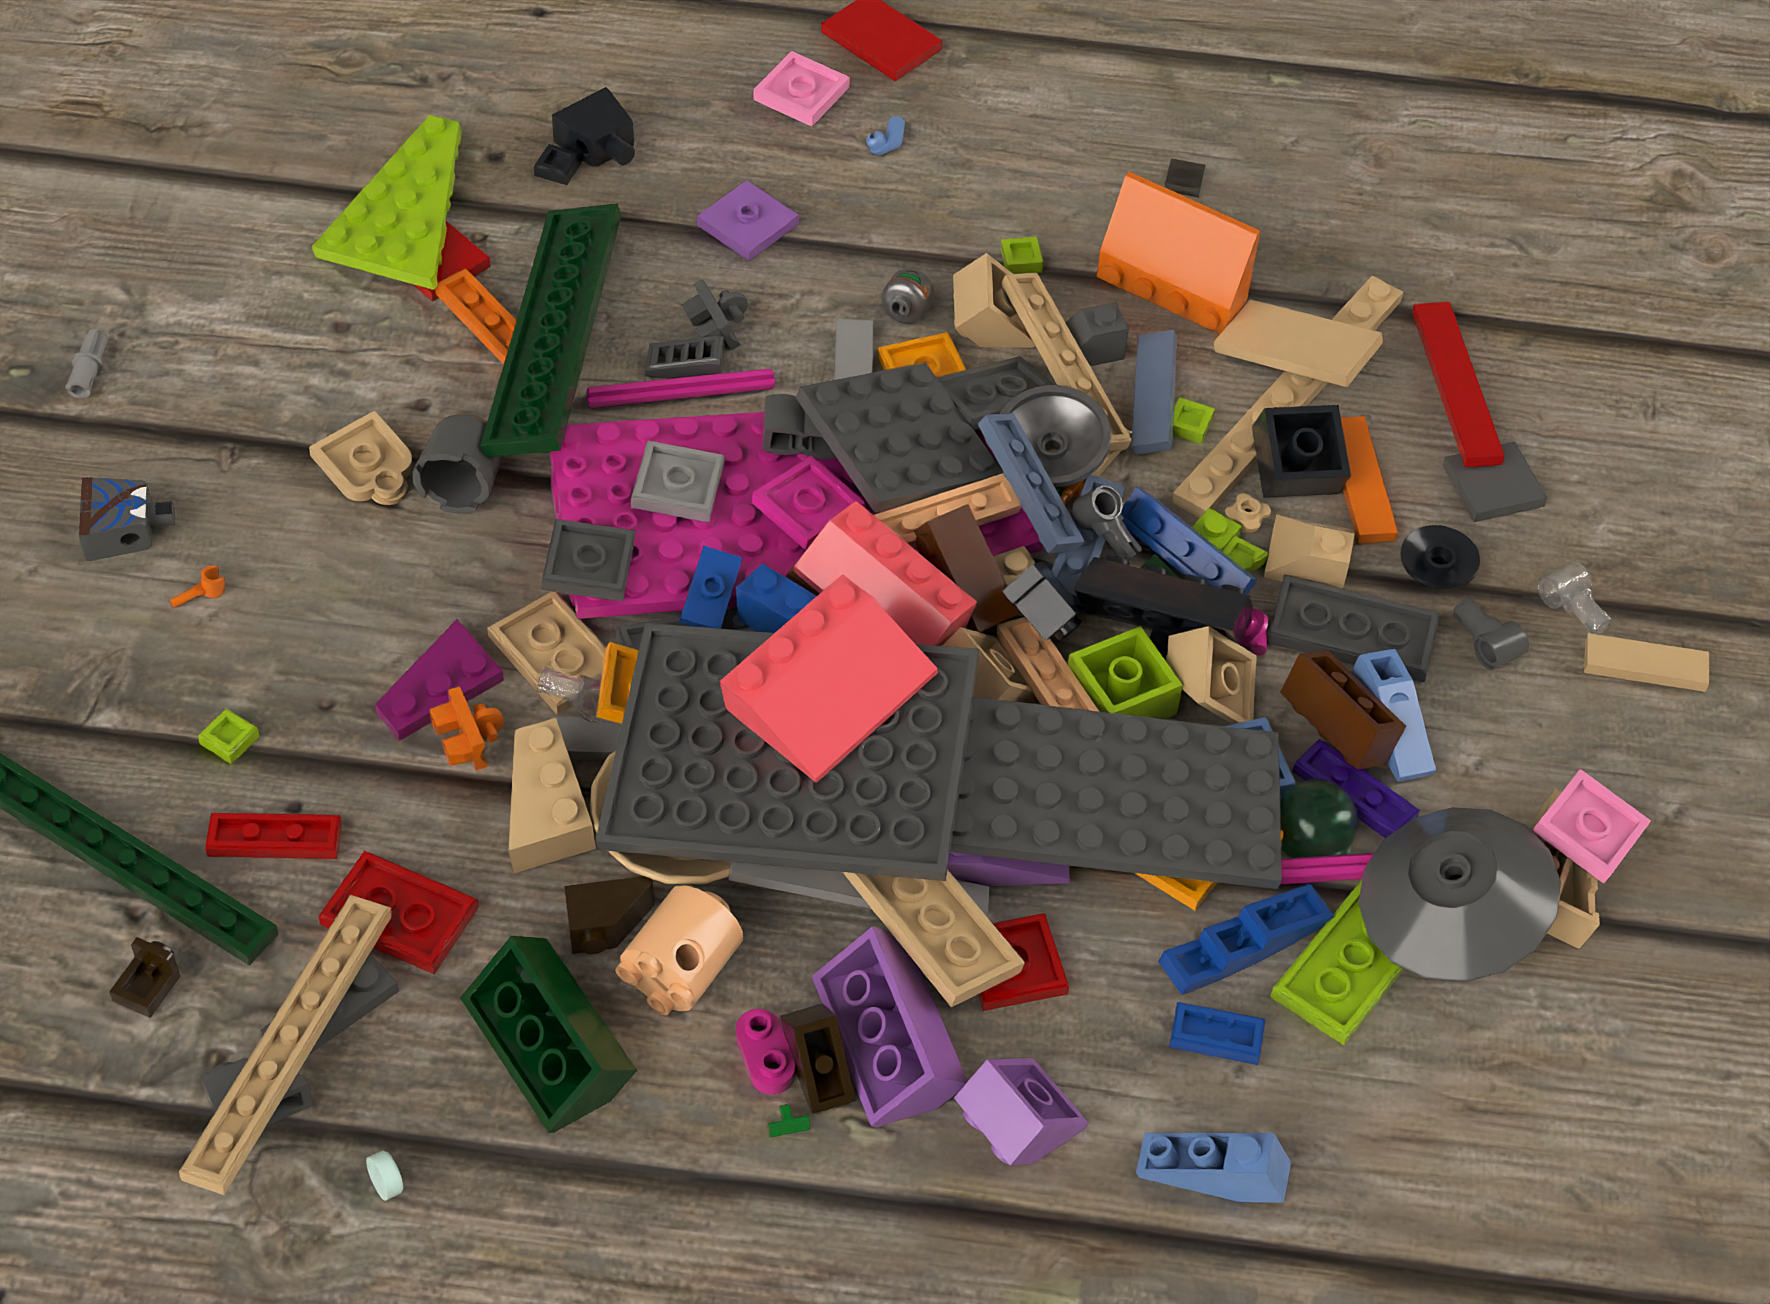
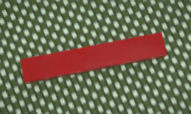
[1412,302,1505,467]

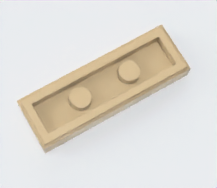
[1584,633,1709,692]

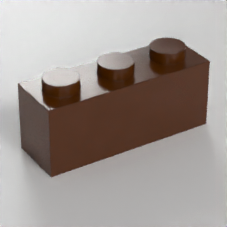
[914,504,1020,633]
[1280,650,1406,770]

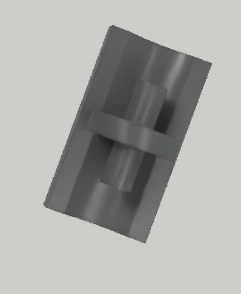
[681,279,748,350]

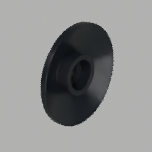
[1400,525,1480,589]

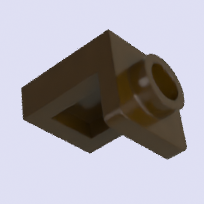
[109,937,180,1018]

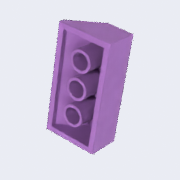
[812,926,968,1127]

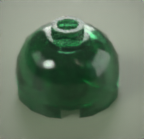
[1280,778,1358,858]

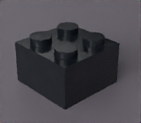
[1252,405,1351,498]

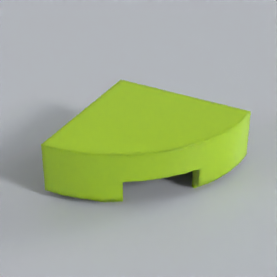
[1222,536,1268,573]

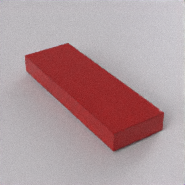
[205,813,342,859]

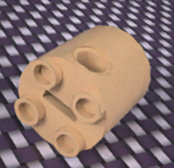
[615,885,743,1015]

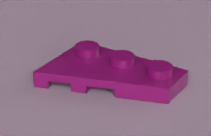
[375,619,504,741]

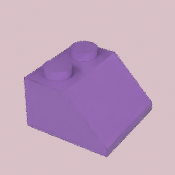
[954,1058,1089,1166]

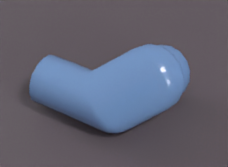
[866,116,905,156]

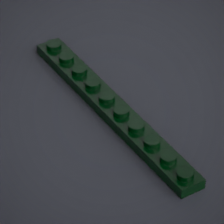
[0,753,279,966]

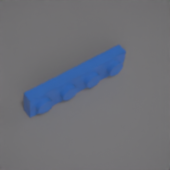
[1121,487,1257,595]

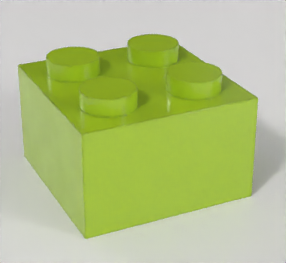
[1068,626,1183,719]

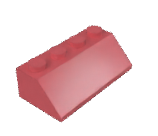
[793,501,977,646]

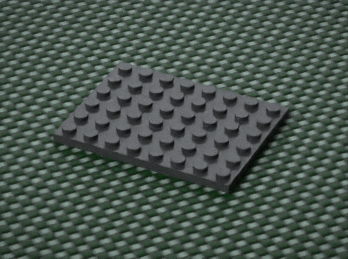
[595,623,980,881]

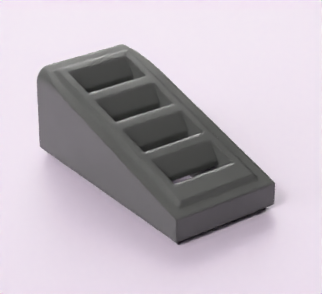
[645,336,724,378]

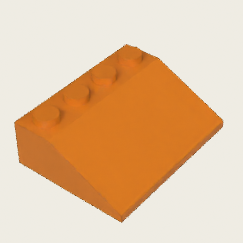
[1097,171,1260,334]

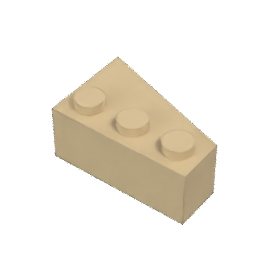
[509,718,596,874]
[1530,789,1600,949]

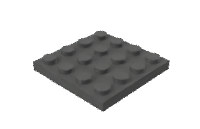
[796,363,1003,512]

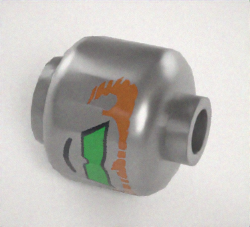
[881,268,935,323]

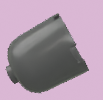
[413,414,503,514]

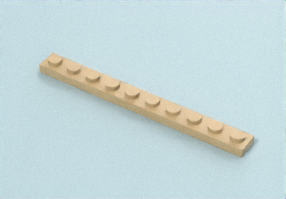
[1171,276,1403,518]

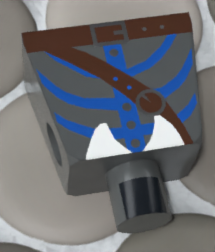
[79,477,175,561]

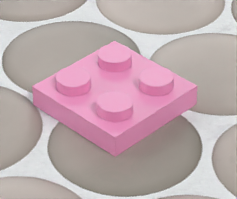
[754,51,850,126]
[1532,769,1651,884]

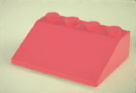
[720,574,938,783]

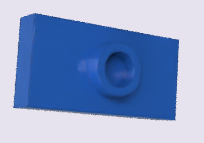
[679,545,742,629]
[1169,1002,1265,1065]

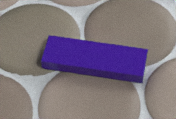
[1292,739,1420,838]

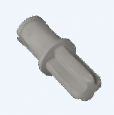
[65,329,108,399]

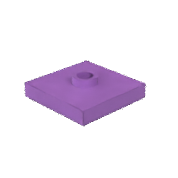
[697,180,799,261]

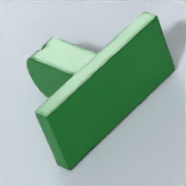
[768,1104,810,1138]

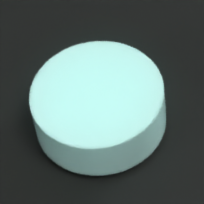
[366,1150,403,1201]

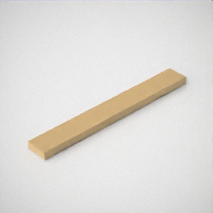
[179,895,391,1195]

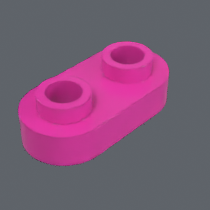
[736,1009,795,1095]

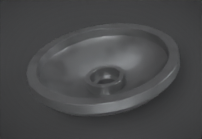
[1000,385,1111,487]

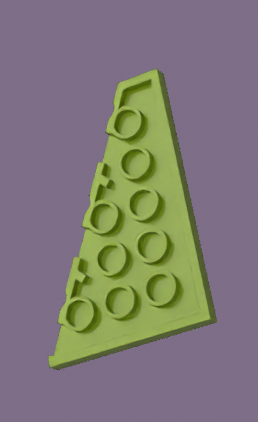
[312,115,462,290]

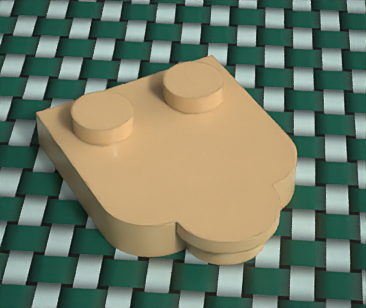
[309,410,412,505]

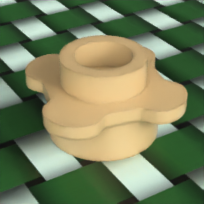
[1225,493,1271,533]

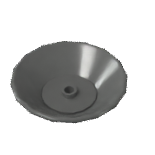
[1358,807,1561,982]

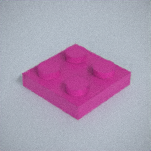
[752,455,866,550]

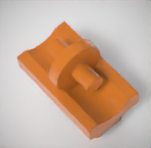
[429,686,504,771]

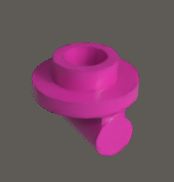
[1242,609,1268,655]

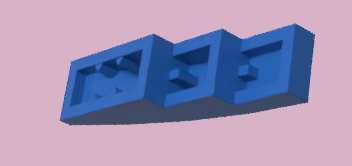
[1158,884,1335,995]

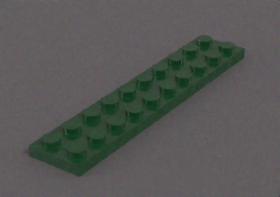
[480,203,621,457]

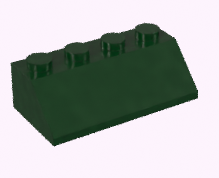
[460,936,637,1133]

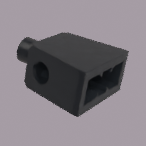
[552,87,635,167]

